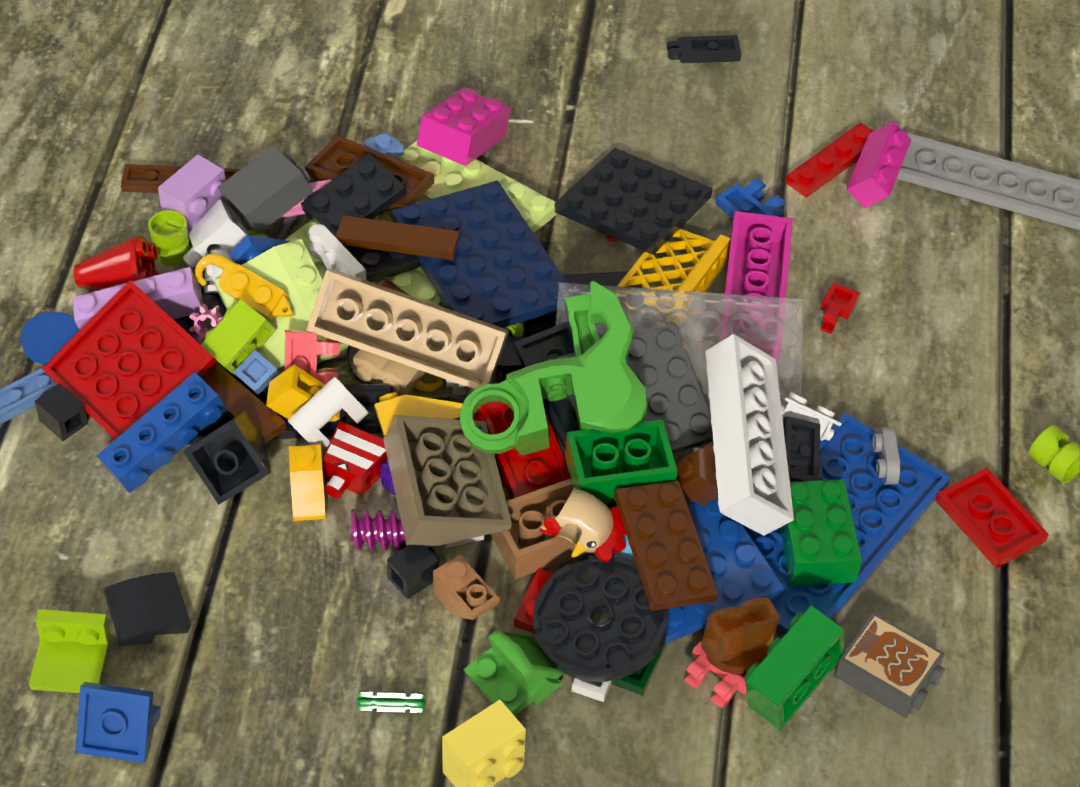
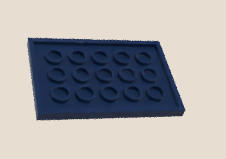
[391,180,576,328]

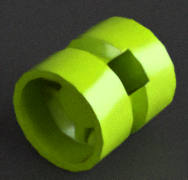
[148,210,190,266]
[1028,425,1080,484]

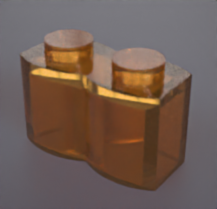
[702,598,780,661]

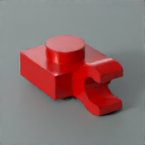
[820,283,860,334]

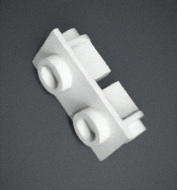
[780,392,842,441]

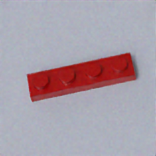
[786,122,873,198]

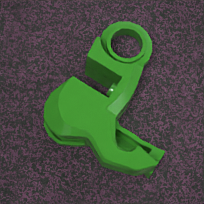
[460,281,647,456]

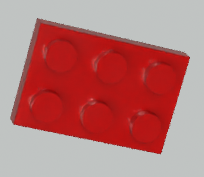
[935,467,1049,569]

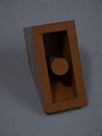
[675,442,718,506]

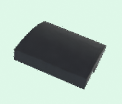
[104,572,191,645]

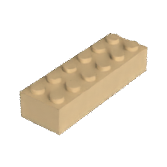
[307,269,509,389]

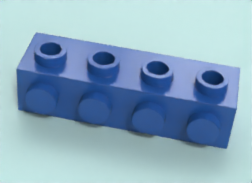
[97,373,227,493]

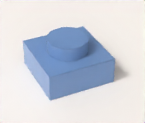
[364,131,404,158]
[234,350,279,395]

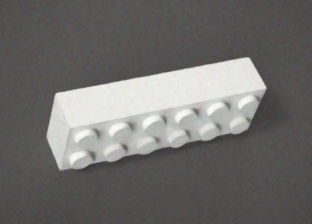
[705,334,794,536]

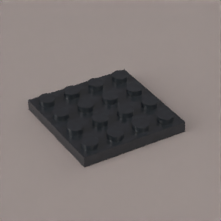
[554,148,712,255]

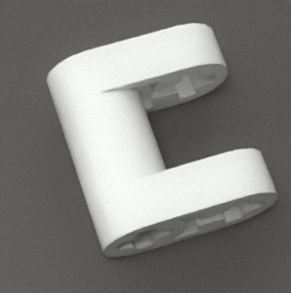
[288,376,368,456]

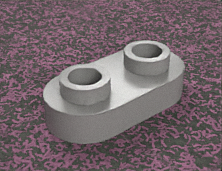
[872,427,900,485]

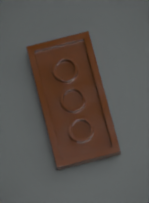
[305,135,434,211]
[614,481,718,611]

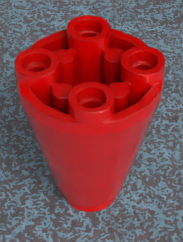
[73,236,160,291]

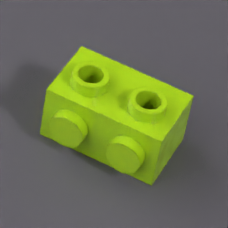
[201,299,276,377]

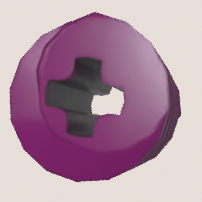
[350,509,408,551]

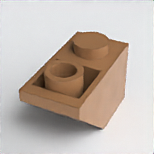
[433,555,500,620]

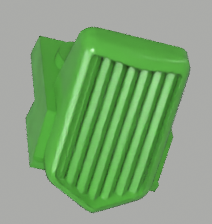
[464,630,563,716]

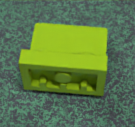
[29,609,111,693]

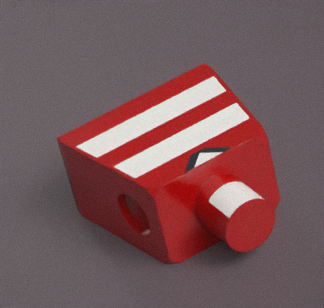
[322,421,387,499]

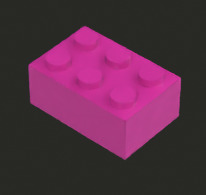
[417,88,511,166]

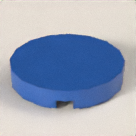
[20,312,80,365]

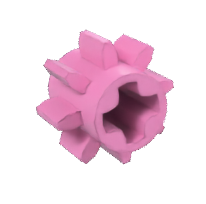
[189,304,225,342]

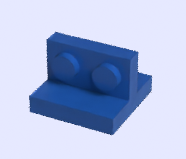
[75,682,161,763]

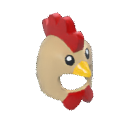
[539,488,627,562]

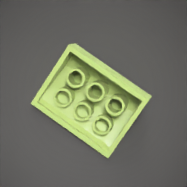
[214,239,349,376]

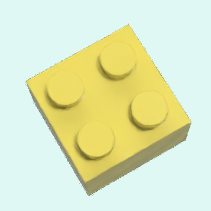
[442,700,526,787]

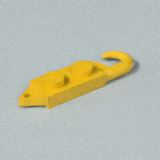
[195,253,295,321]

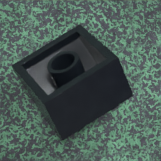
[183,410,271,505]

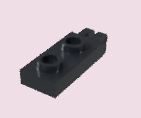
[666,35,741,63]

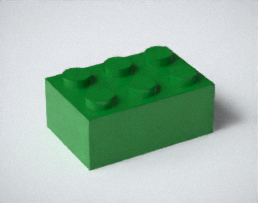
[565,419,677,504]
[780,479,862,586]
[745,605,844,731]

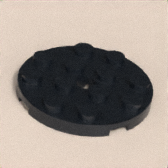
[533,555,670,682]

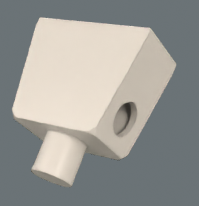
[183,199,249,268]

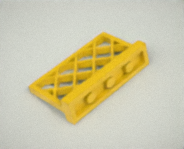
[615,229,731,326]

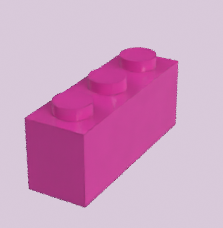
[846,121,911,208]

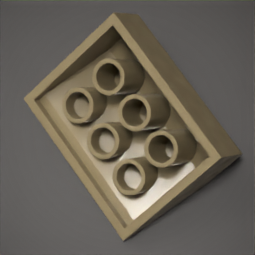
[383,415,512,546]

